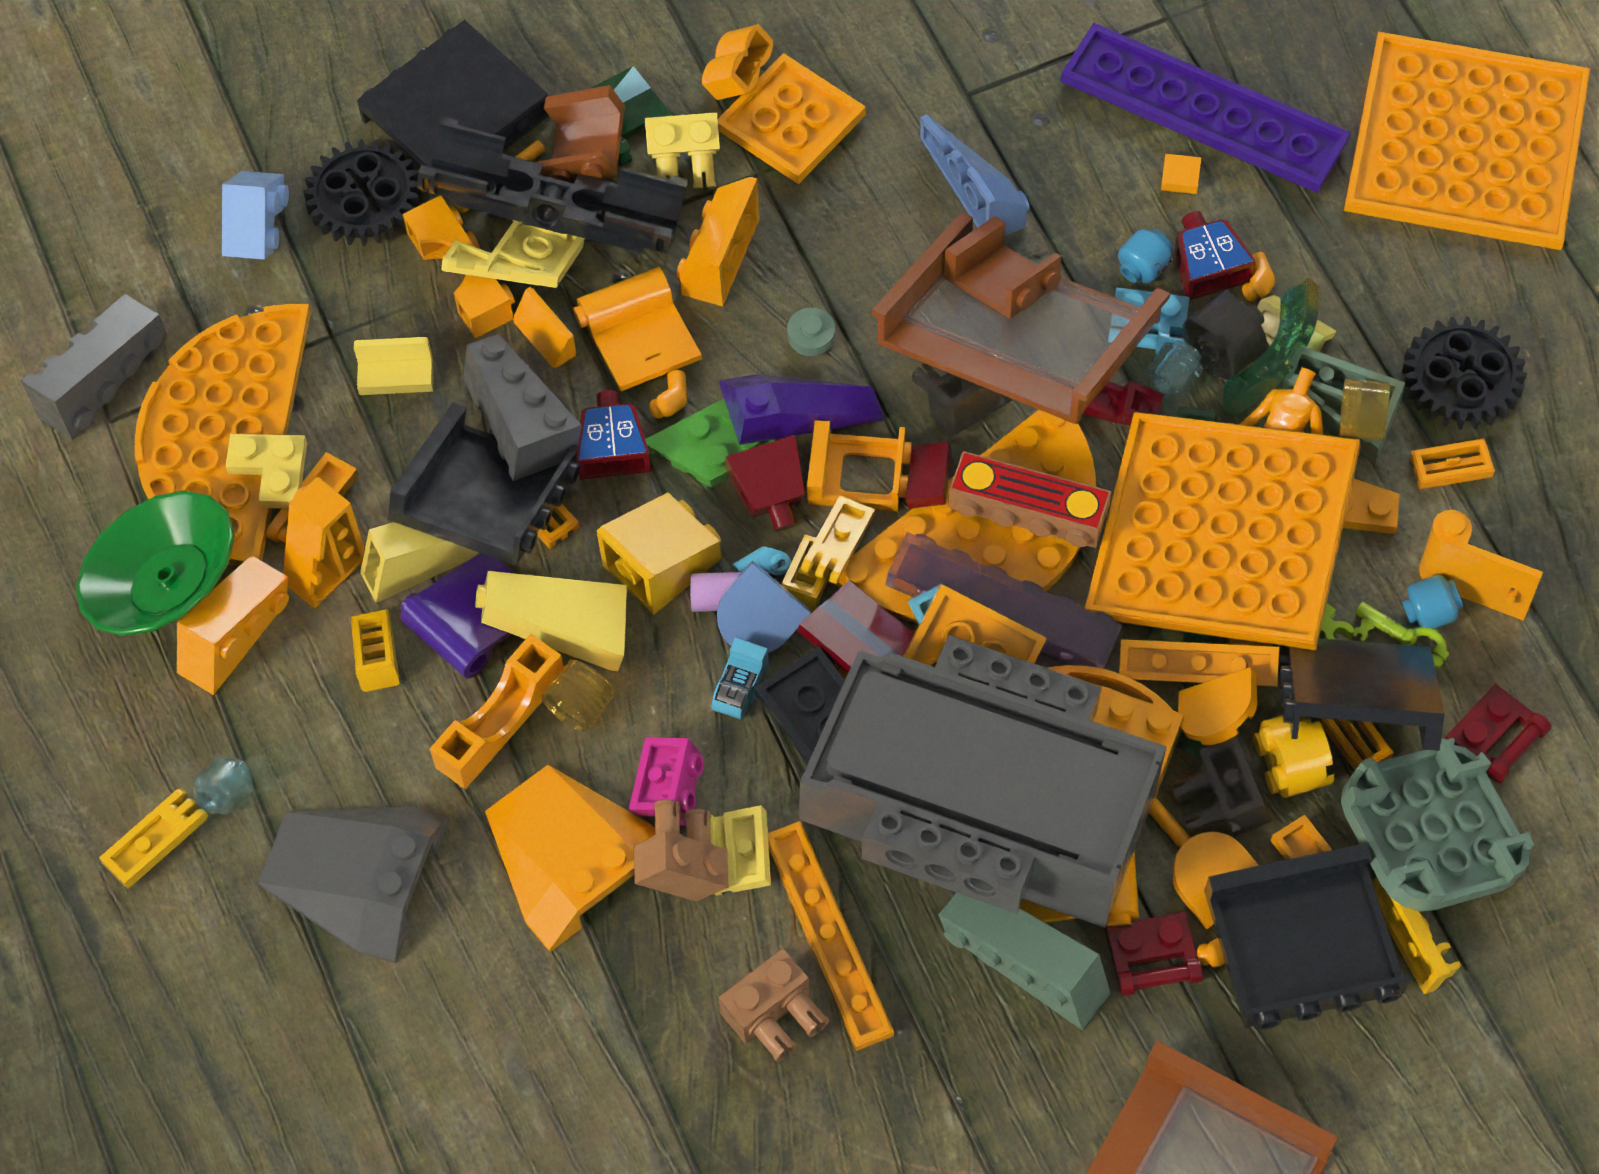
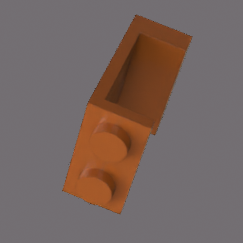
[536,85,625,184]
[944,216,1061,319]

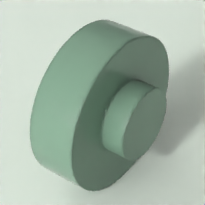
[787,308,835,356]

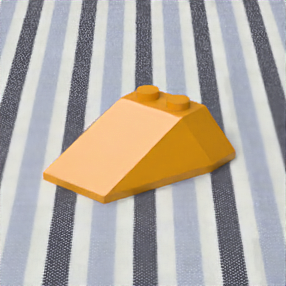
[485,765,655,953]

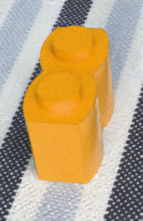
[702,24,773,100]

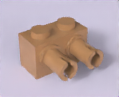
[634,799,729,902]
[718,948,829,1062]

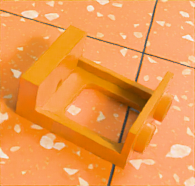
[807,420,912,512]

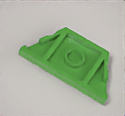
[645,399,775,488]

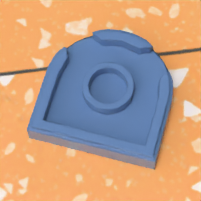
[717,561,811,653]

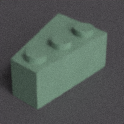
[1282,345,1405,464]

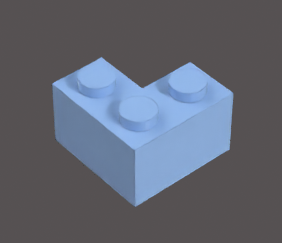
[222,171,289,260]

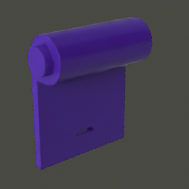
[400,553,513,679]

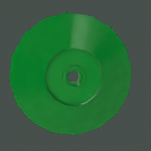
[76,490,235,636]

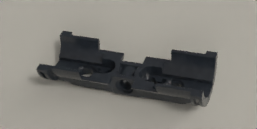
[418,116,688,254]

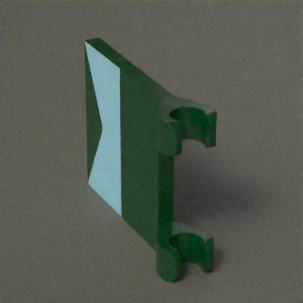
[590,66,676,165]

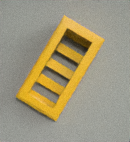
[781,534,832,613]
[350,609,400,692]

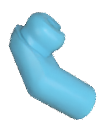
[732,547,791,575]

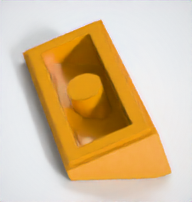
[513,287,576,369]

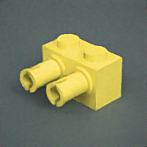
[645,113,720,188]

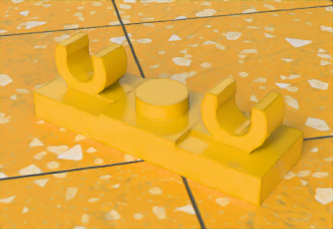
[1372,876,1461,995]

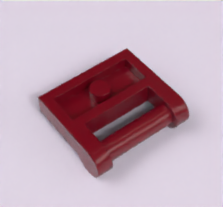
[1445,683,1552,783]
[1105,912,1203,997]

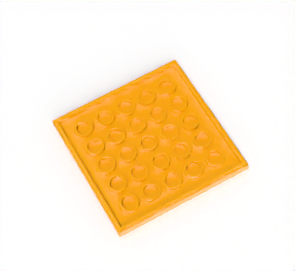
[1344,31,1591,250]
[1084,412,1361,650]

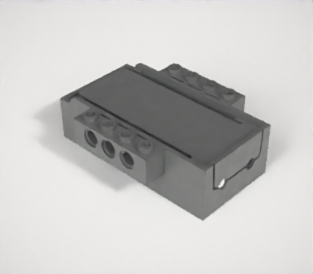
[799,635,1166,928]

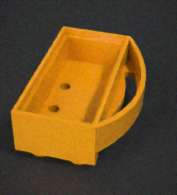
[1047,665,1184,799]

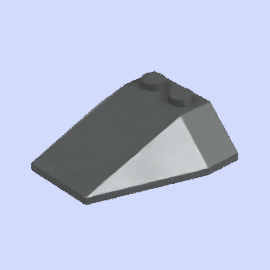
[258,806,449,963]

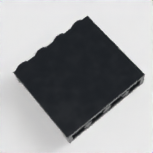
[357,20,549,167]
[388,402,581,566]
[1279,638,1445,751]
[1204,843,1411,1030]

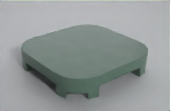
[1341,738,1534,911]

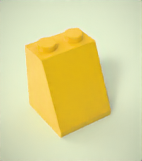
[596,493,722,615]

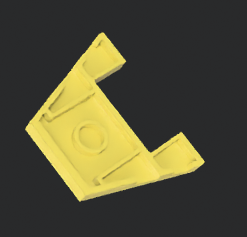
[441,220,585,288]

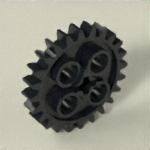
[303,139,422,246]
[1402,317,1527,430]

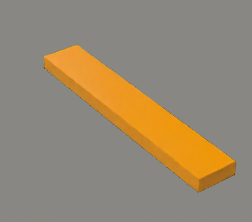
[768,821,894,1051]

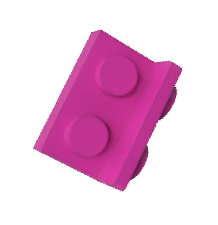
[629,737,704,826]

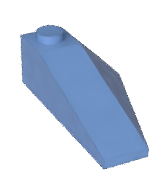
[920,114,1029,236]

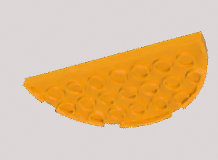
[135,304,311,567]
[830,410,1096,624]

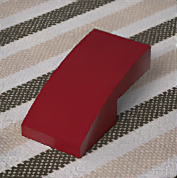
[1083,381,1164,426]

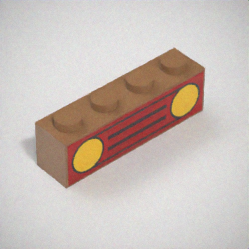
[949,451,1111,548]

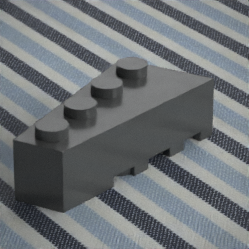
[21,294,167,440]
[463,334,581,481]

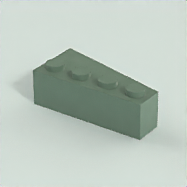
[939,892,1111,1031]

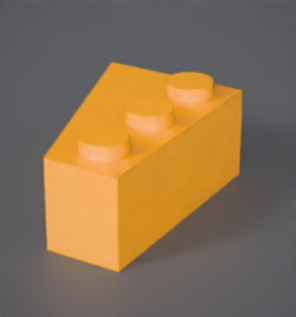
[283,476,365,609]
[177,555,289,695]

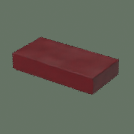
[906,441,952,509]

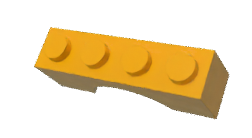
[403,195,515,339]
[429,634,564,790]

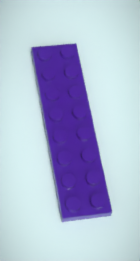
[1061,23,1351,193]

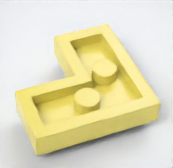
[226,434,307,509]

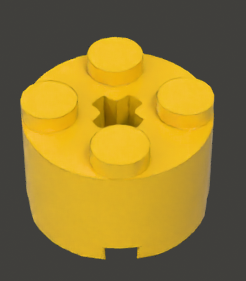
[1252,715,1334,798]

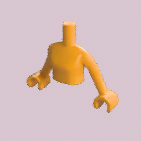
[1229,367,1323,435]

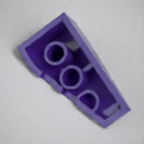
[719,374,883,445]

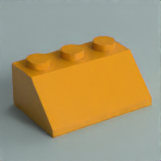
[676,177,760,307]

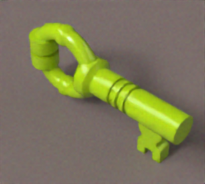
[1353,602,1449,669]

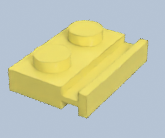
[710,805,771,896]

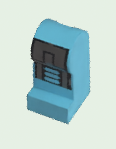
[711,638,769,720]

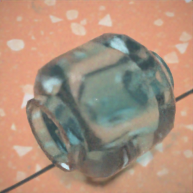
[1147,340,1203,398]
[193,756,253,815]

